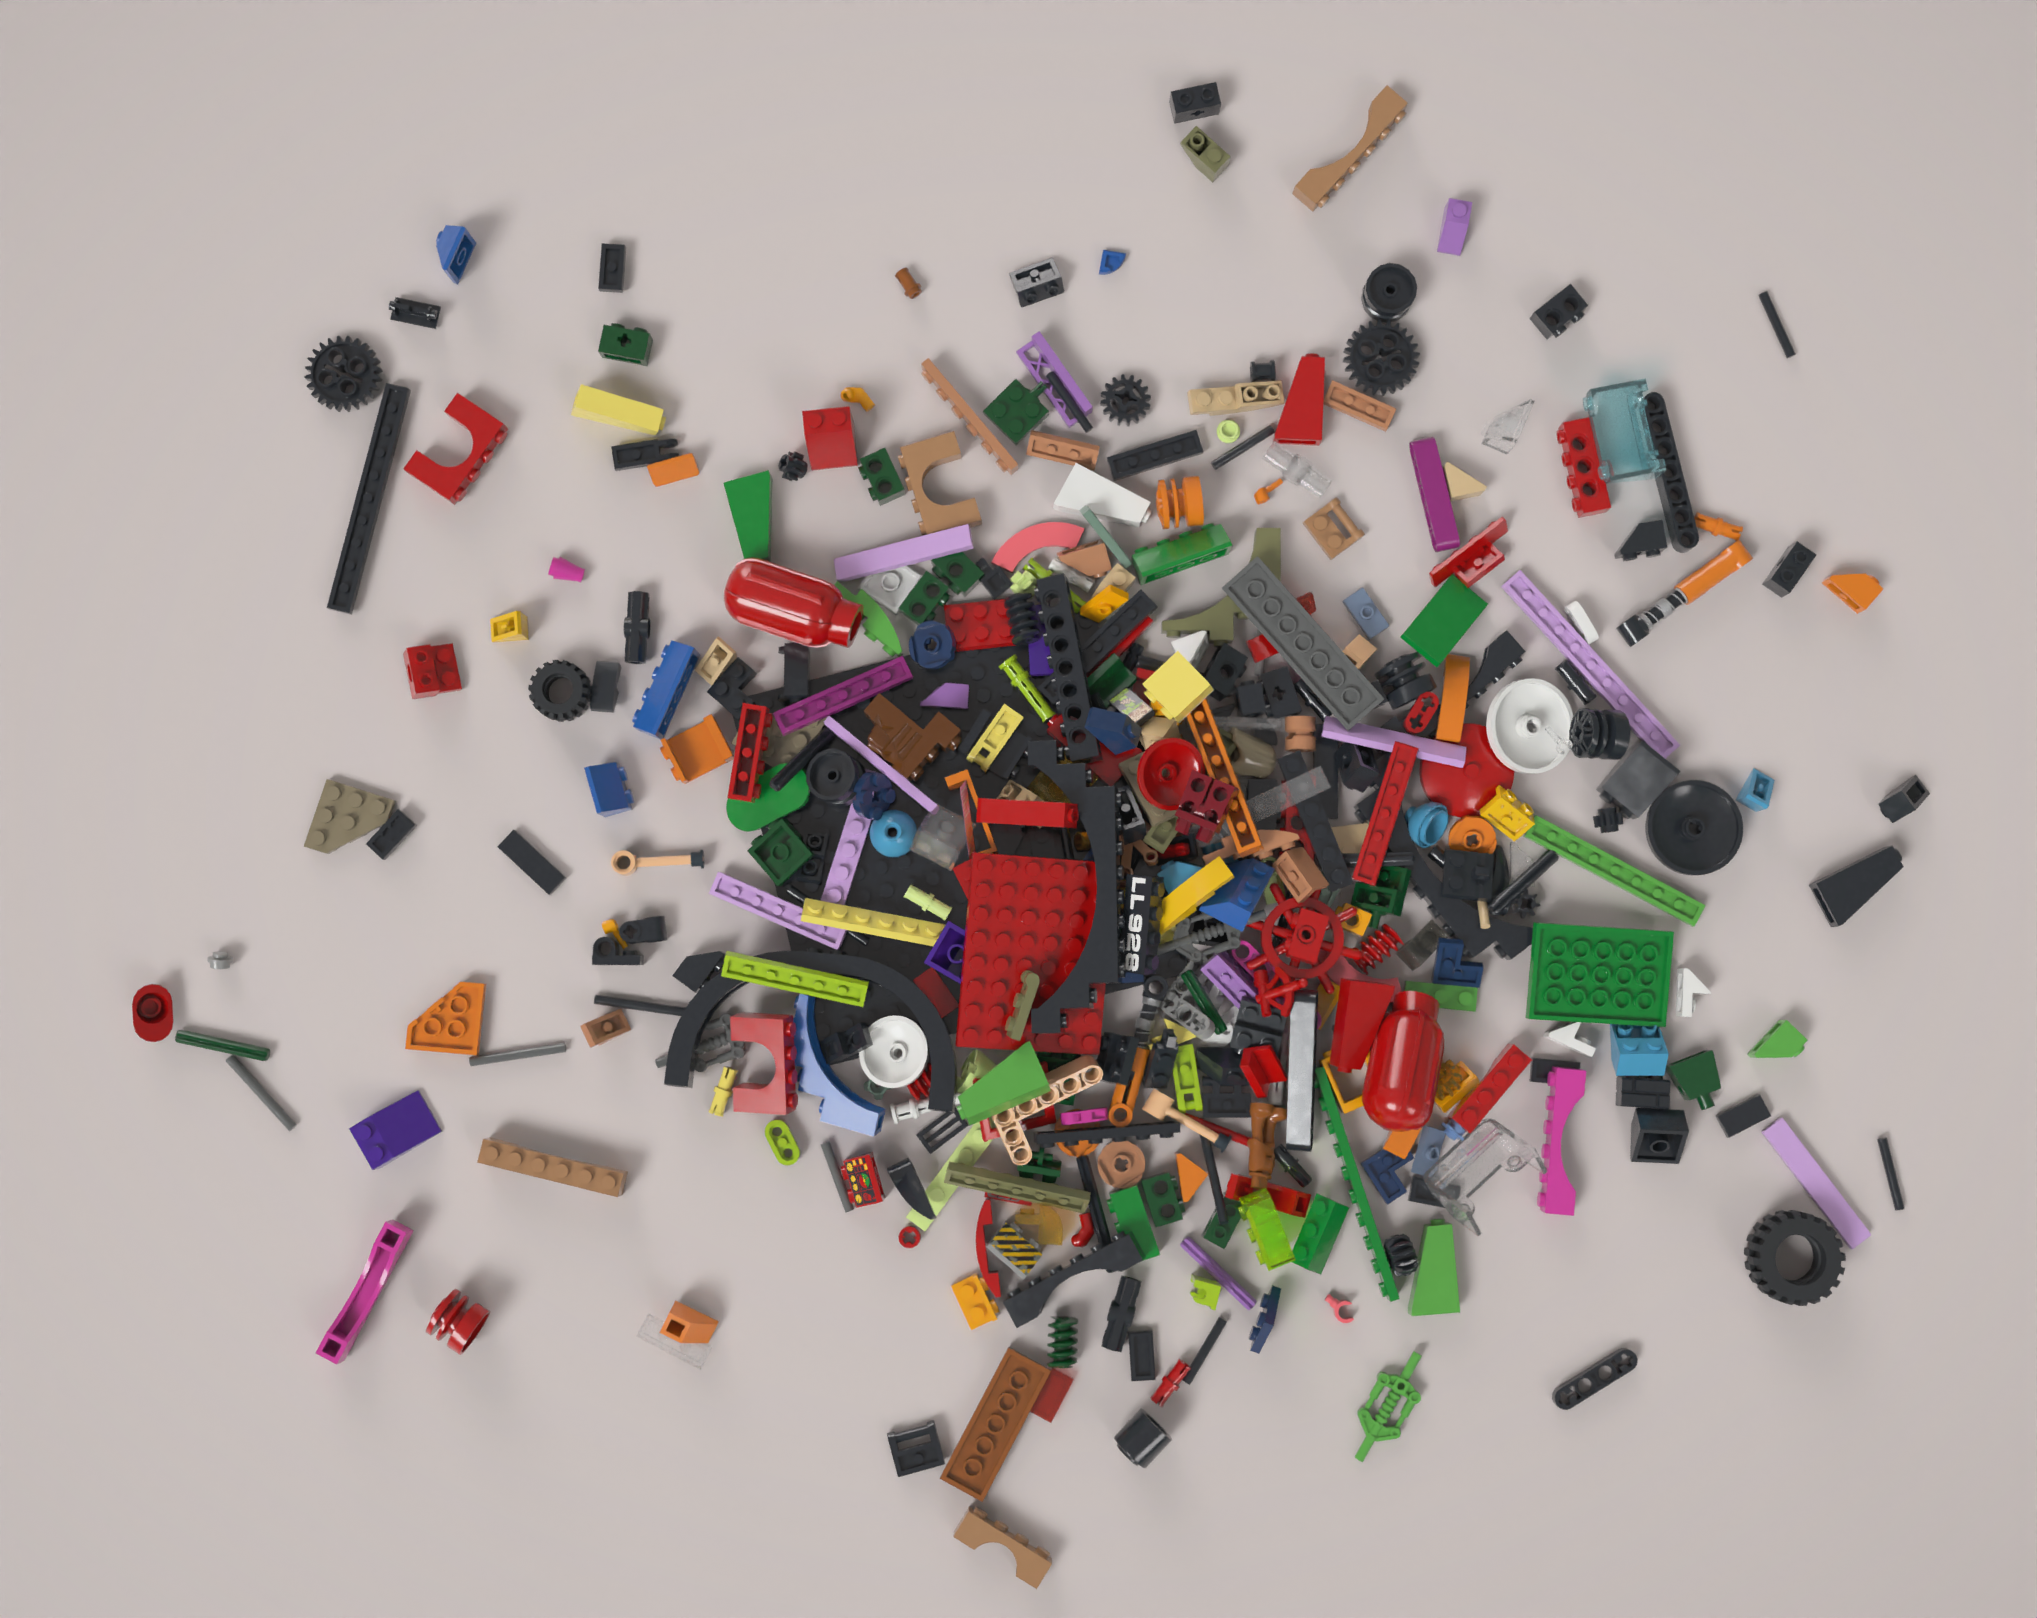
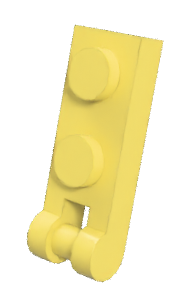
[966,704,1024,772]

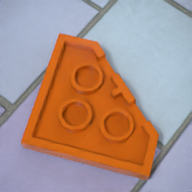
[405,982,486,1055]

